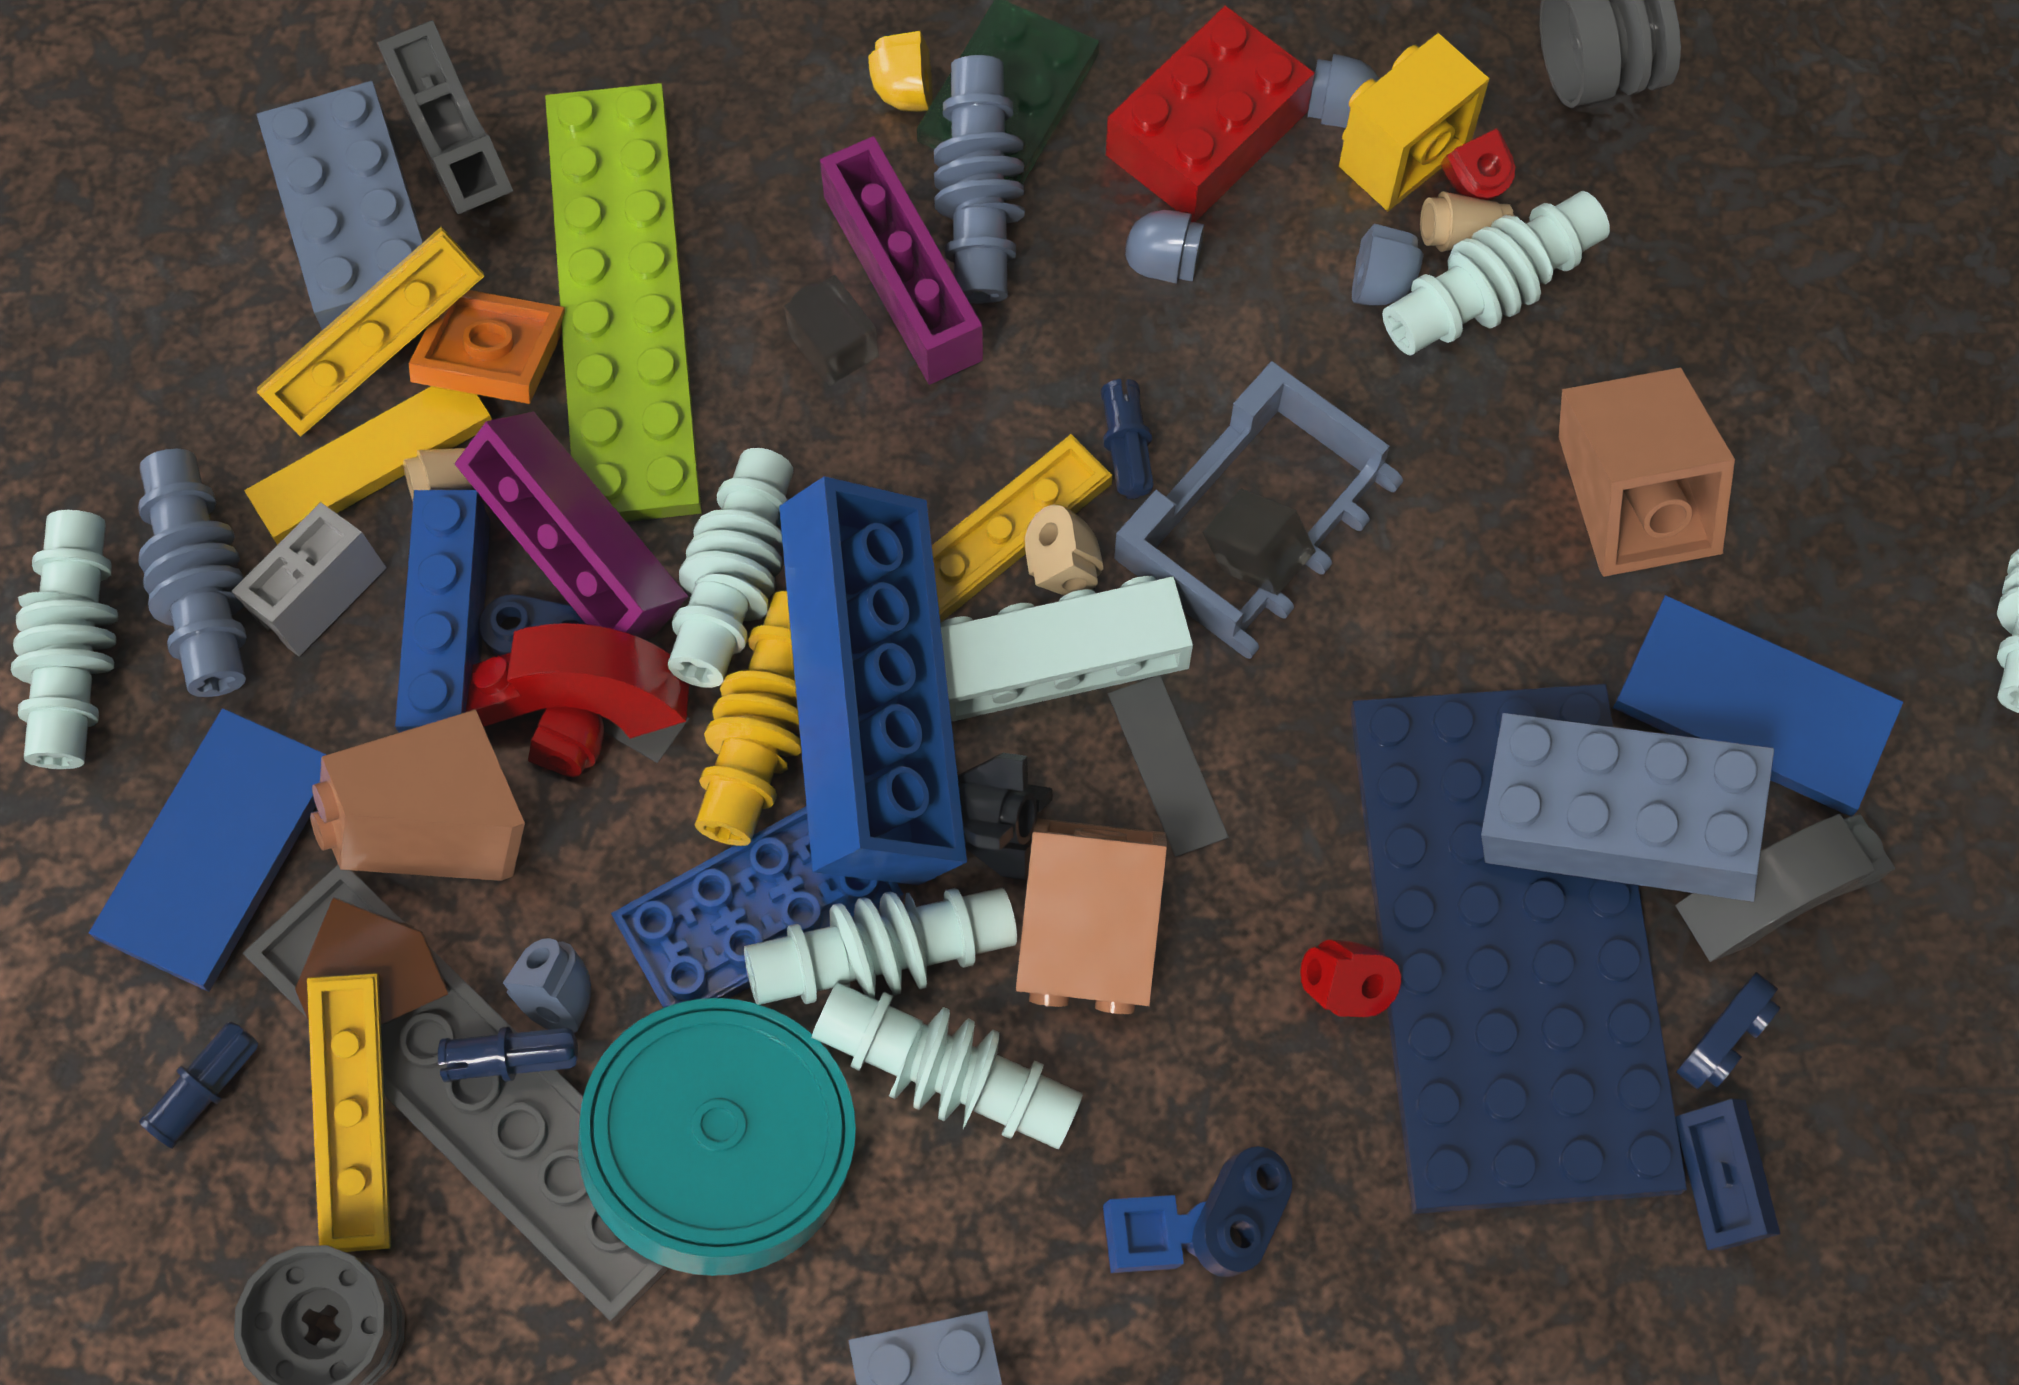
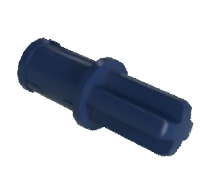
[1101,379,1153,500]
[139,1022,258,1149]
[438,1027,578,1083]

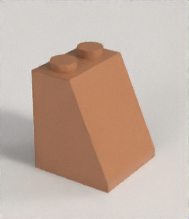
[1559,367,1735,577]
[310,709,525,881]
[1016,818,1167,1014]

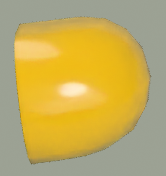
[868,31,933,112]

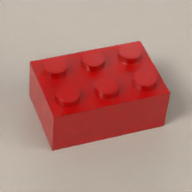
[1106,5,1315,222]

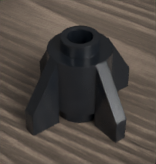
[957,753,1053,881]

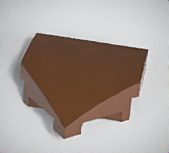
[295,897,449,1024]

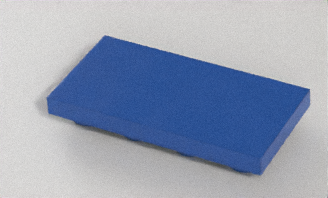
[1613,595,1903,817]
[89,708,327,992]
[611,806,904,1008]

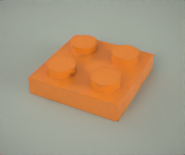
[409,290,565,404]

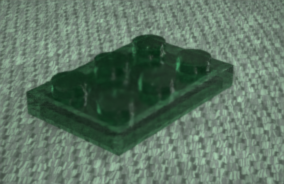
[916,0,1099,184]

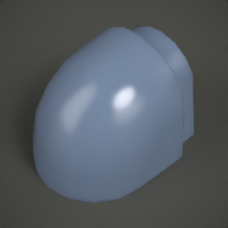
[1307,54,1380,128]
[1125,210,1205,284]
[1352,224,1424,306]
[503,938,591,1033]

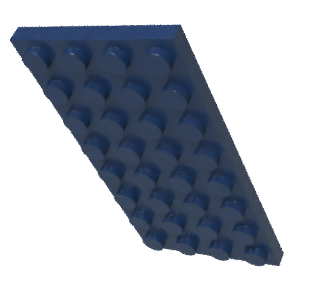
[1350,684,1687,1214]

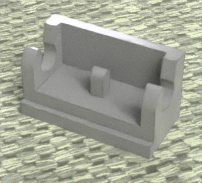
[231,502,386,657]

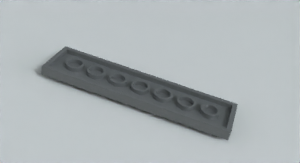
[243,865,669,1325]

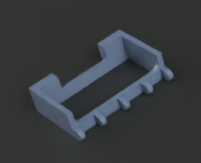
[1114,361,1403,659]

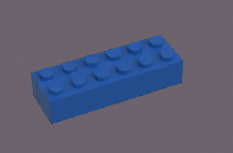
[779,476,967,885]

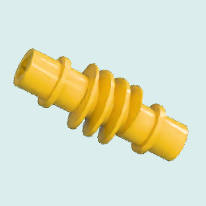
[694,591,802,846]

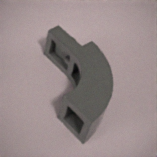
[376,20,513,214]
[1675,814,1896,962]

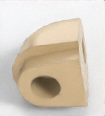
[1025,504,1103,595]

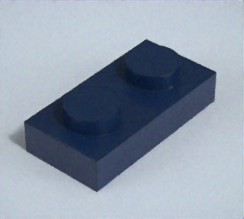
[1675,1099,1781,1251]

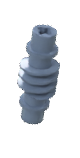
[934,55,1025,304]
[138,448,247,697]

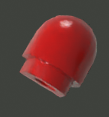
[1440,128,1516,200]
[528,707,605,777]
[1300,939,1401,1017]

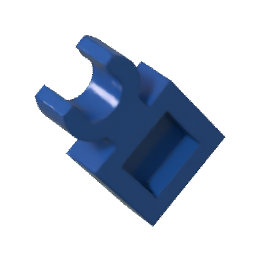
[1103,1195,1206,1273]

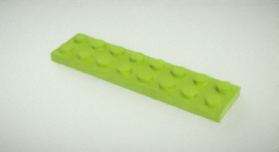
[545,83,702,522]

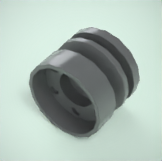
[1539,0,1681,108]
[234,1245,405,1385]

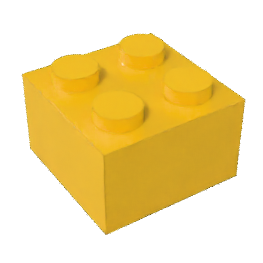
[1339,33,1490,212]

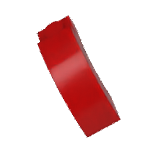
[465,623,689,739]

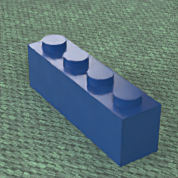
[395,490,490,733]

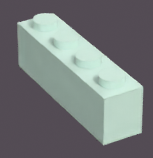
[940,576,1193,722]

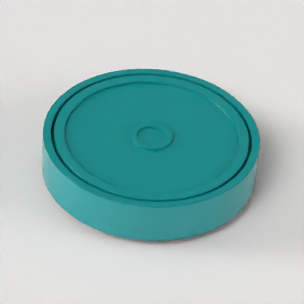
[578,998,856,1276]

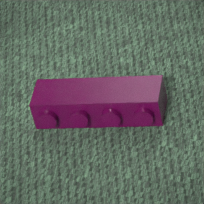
[820,136,983,385]
[454,411,688,640]

